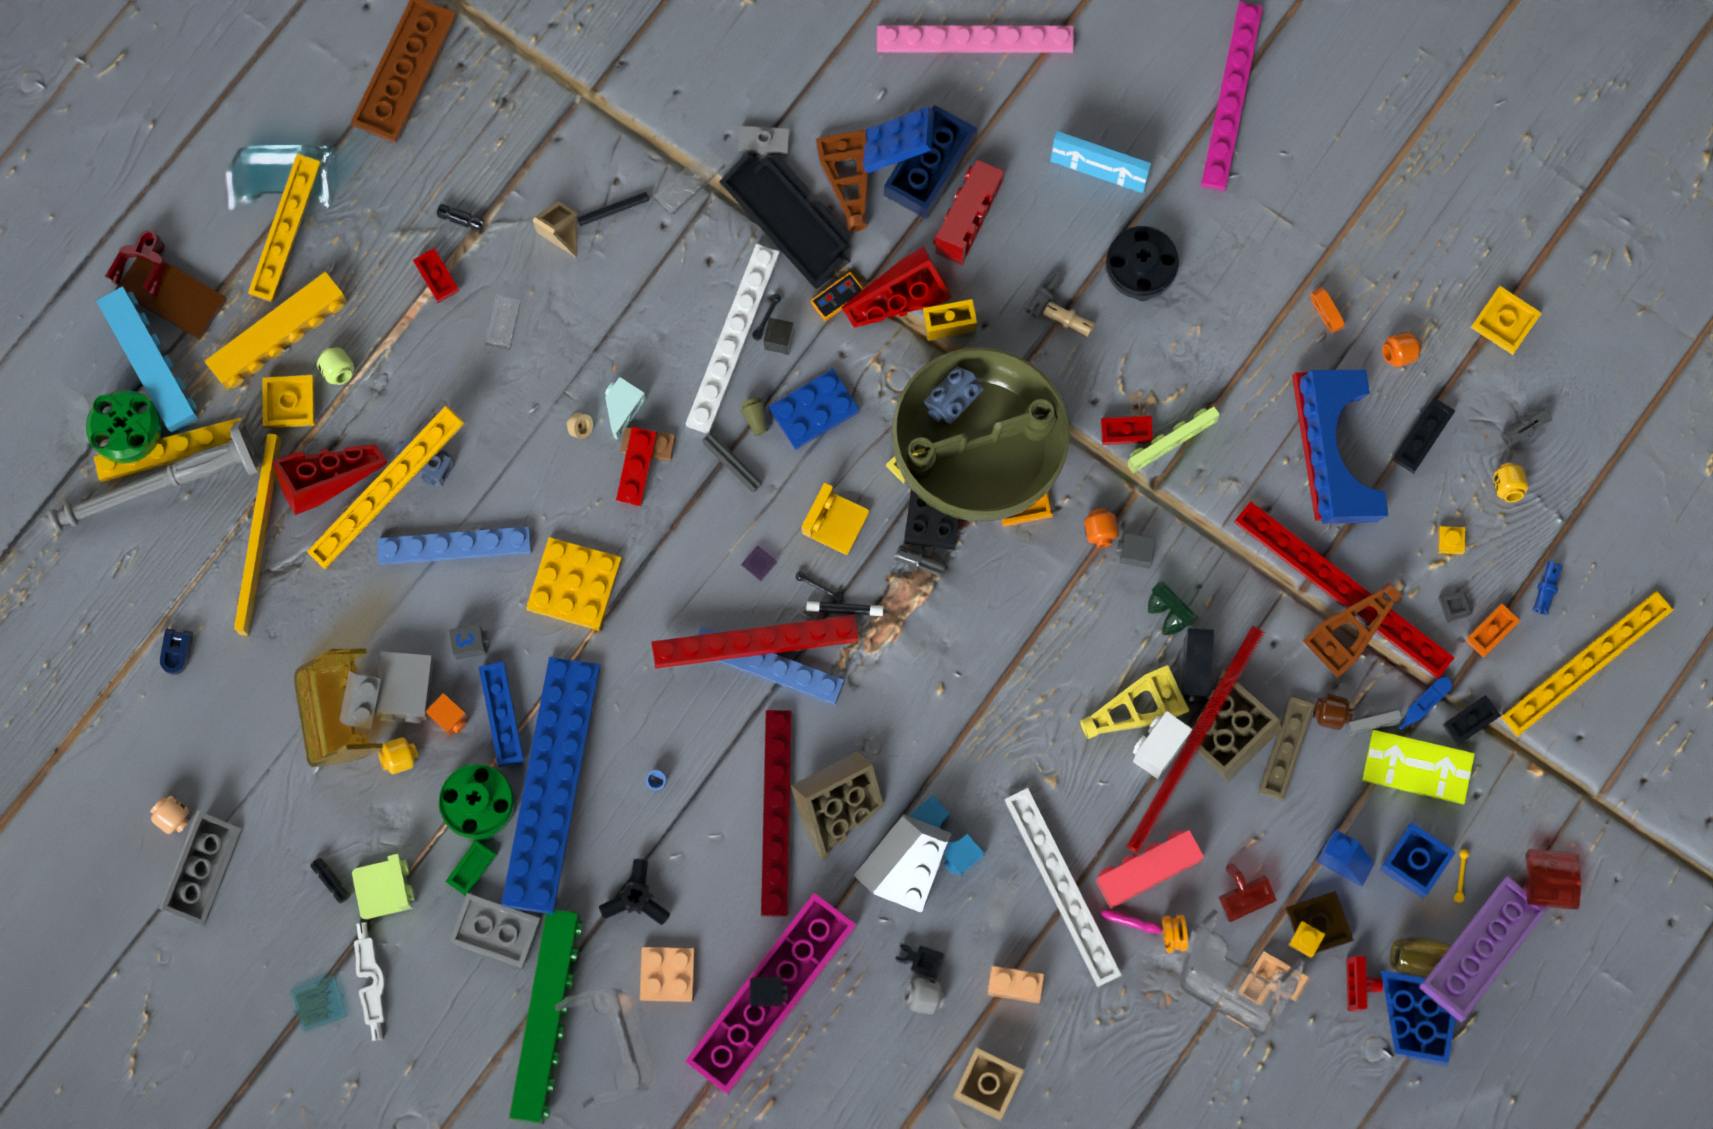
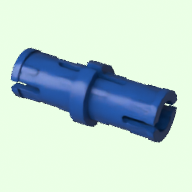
[1533,561,1563,615]

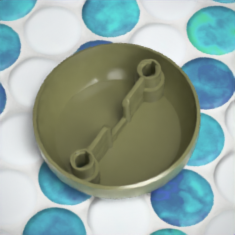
[892,347,1070,522]

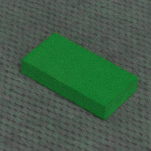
[445,840,497,896]

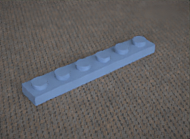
[377,527,531,565]
[698,626,844,705]

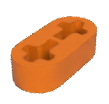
[1310,287,1345,333]

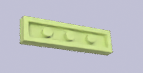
[1128,407,1220,473]

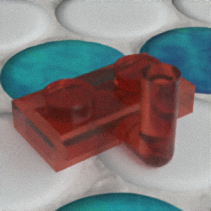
[1218,863,1277,923]

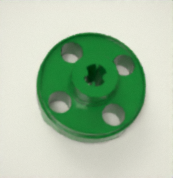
[86,390,162,464]
[439,764,515,841]

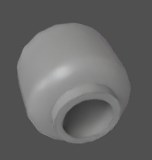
[904,978,945,1015]

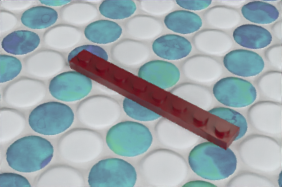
[761,710,792,917]

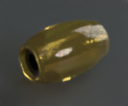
[1390,937,1451,978]

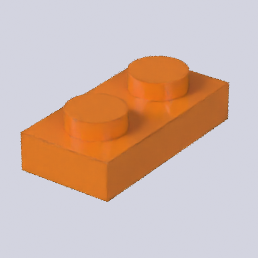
[1465,603,1520,658]

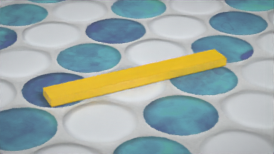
[307,405,466,569]
[234,433,282,636]
[1500,591,1674,737]

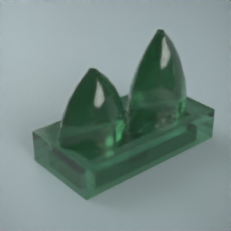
[1148,582,1199,635]

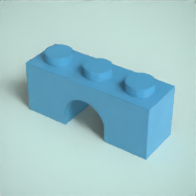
[909,795,985,877]

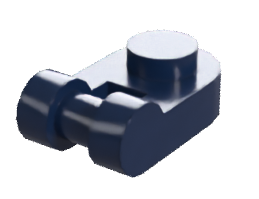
[160,628,193,675]

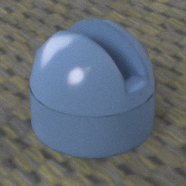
[646,770,667,791]

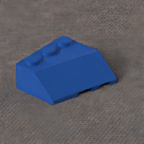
[1381,970,1455,1067]

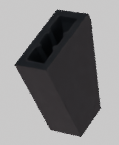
[1182,628,1214,704]

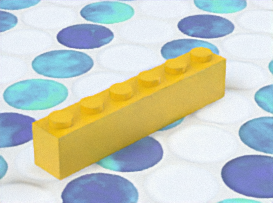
[204,271,347,390]

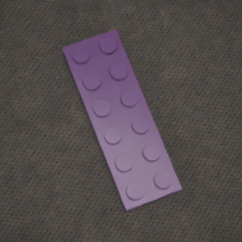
[1419,876,1548,1022]

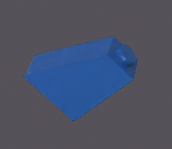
[1316,830,1375,887]

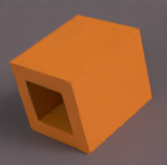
[425,693,469,736]

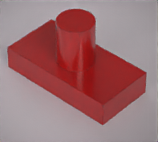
[1346,956,1383,1012]

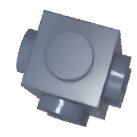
[924,366,984,425]
[395,436,455,486]

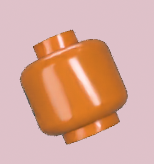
[1382,332,1422,367]
[1083,509,1119,548]

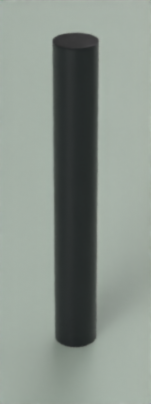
[577,192,650,227]

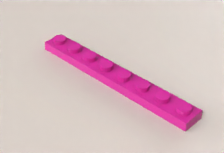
[1201,2,1263,191]

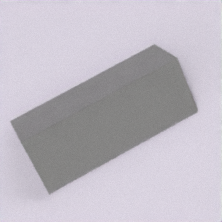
[159,810,241,926]

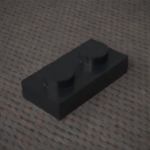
[1443,695,1501,746]

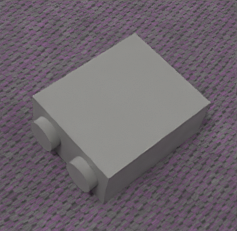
[374,651,435,724]

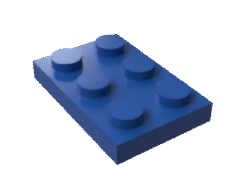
[863,106,934,173]
[769,369,859,450]

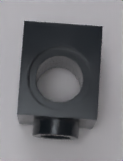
[750,977,788,1007]

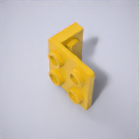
[801,482,869,555]

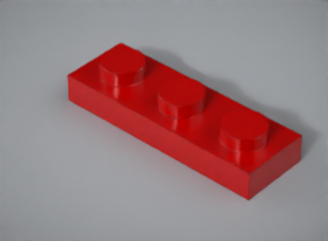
[616,427,658,506]

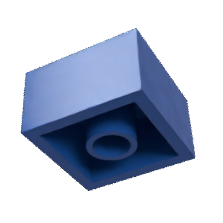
[1379,822,1456,899]

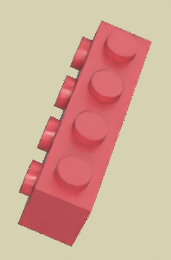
[1096,829,1204,909]

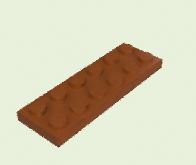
[350,0,458,143]

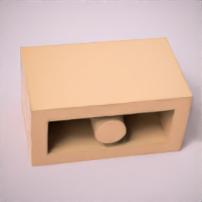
[987,966,1044,1004]

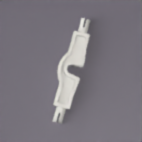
[354,923,386,1041]

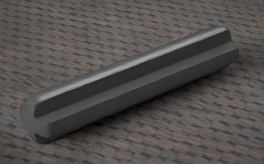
[702,433,762,492]

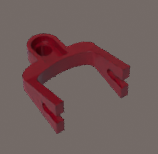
[105,230,166,297]

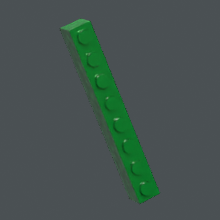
[509,910,583,1125]

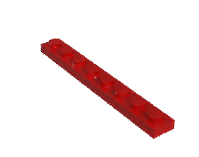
[651,615,858,669]

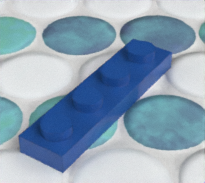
[479,661,524,767]

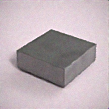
[1438,590,1473,623]

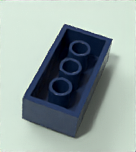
[884,105,977,219]

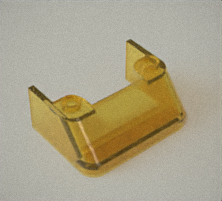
[294,648,383,767]

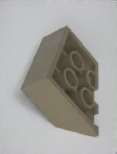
[1193,670,1282,783]
[791,752,884,861]

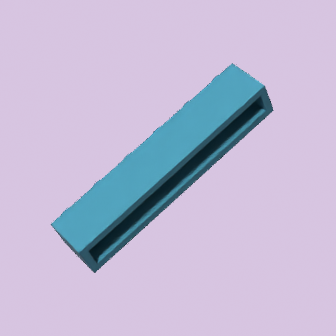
[96,286,199,433]

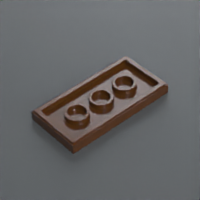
[116,258,227,340]

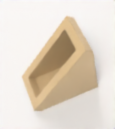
[533,201,578,258]

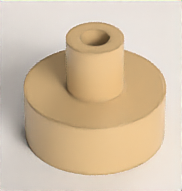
[567,412,593,439]

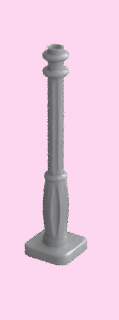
[45,420,262,532]

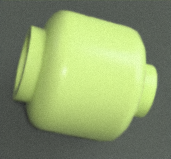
[317,347,354,385]

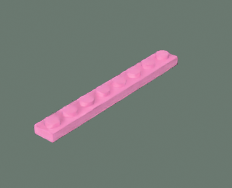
[877,26,1073,53]

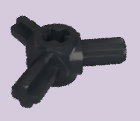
[599,859,670,925]

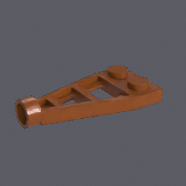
[816,130,868,232]
[1302,582,1403,678]

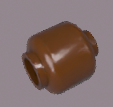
[1313,694,1353,730]

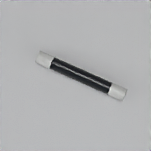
[806,601,883,616]

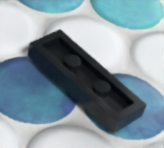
[1392,397,1455,474]

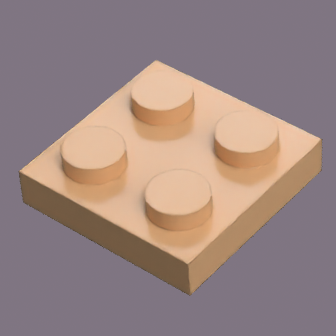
[640,947,695,1002]

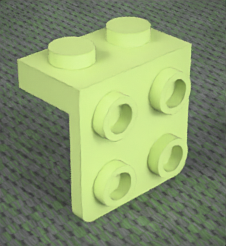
[352,854,415,919]

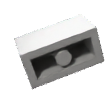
[339,670,381,729]

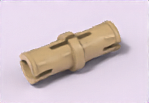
[1043,301,1095,337]

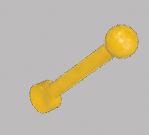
[1454,849,1469,903]

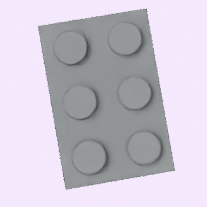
[449,893,541,969]

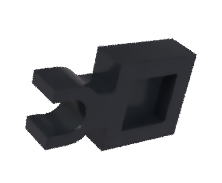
[895,943,945,980]

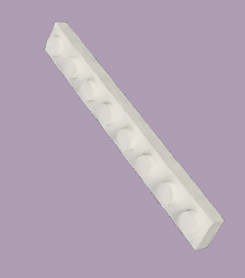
[686,244,780,434]
[1004,788,1121,988]

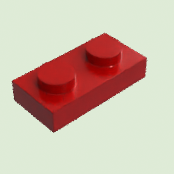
[413,248,459,303]
[1100,416,1153,445]

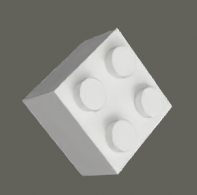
[1133,711,1192,779]

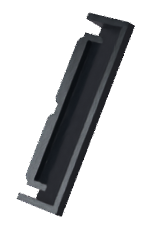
[719,154,851,289]

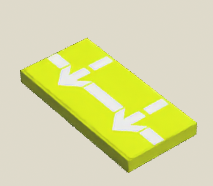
[1361,730,1475,805]

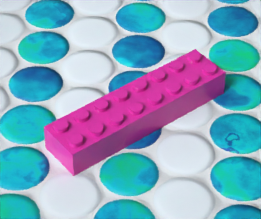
[685,893,856,1096]

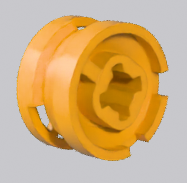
[1162,914,1188,953]

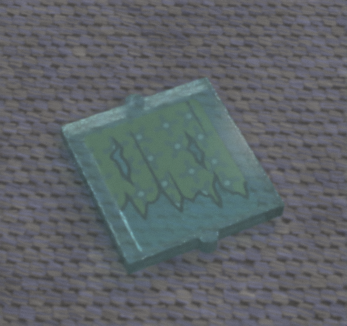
[290,976,347,1032]

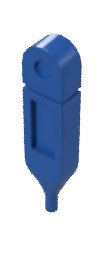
[1398,677,1452,730]

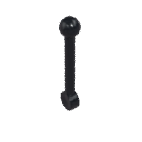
[752,294,781,341]
[795,572,843,602]

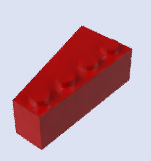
[933,160,1004,265]

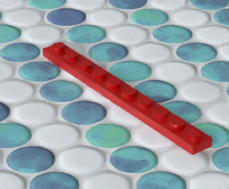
[1234,501,1455,679]

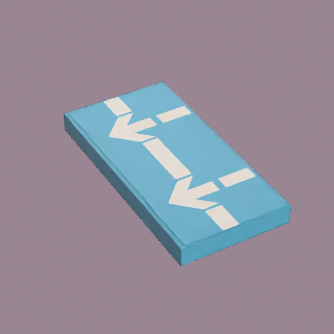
[1050,131,1151,193]

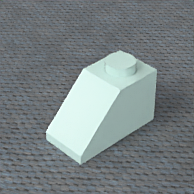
[605,377,646,440]

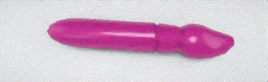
[1101,910,1163,933]

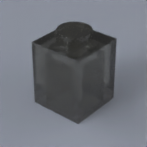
[763,317,795,355]

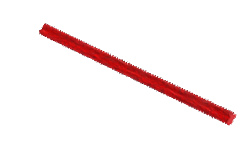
[1126,626,1265,854]

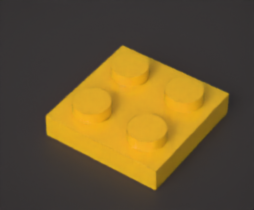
[1471,286,1542,355]
[262,375,315,429]

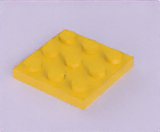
[526,537,622,631]

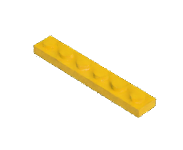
[248,154,322,303]
[93,418,242,482]

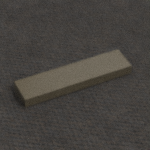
[1258,695,1315,801]

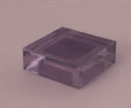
[741,545,777,582]

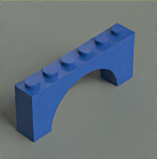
[1300,370,1389,524]

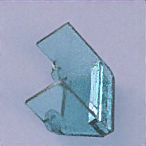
[226,146,337,209]

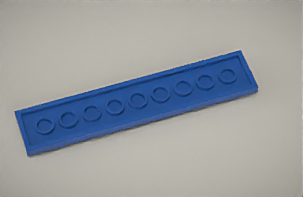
[501,657,600,914]

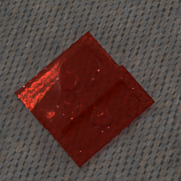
[1525,849,1581,910]

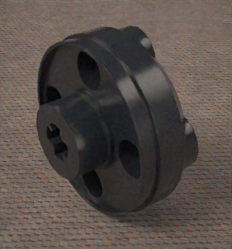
[1105,226,1179,301]

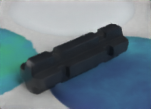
[436,204,485,232]
[310,858,350,904]

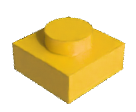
[1438,526,1465,554]
[1289,921,1325,958]

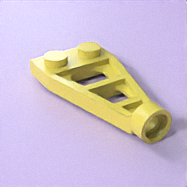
[1080,665,1189,739]

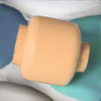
[150,796,190,834]

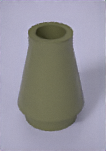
[740,397,769,436]

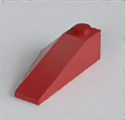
[841,247,952,328]
[272,444,387,515]

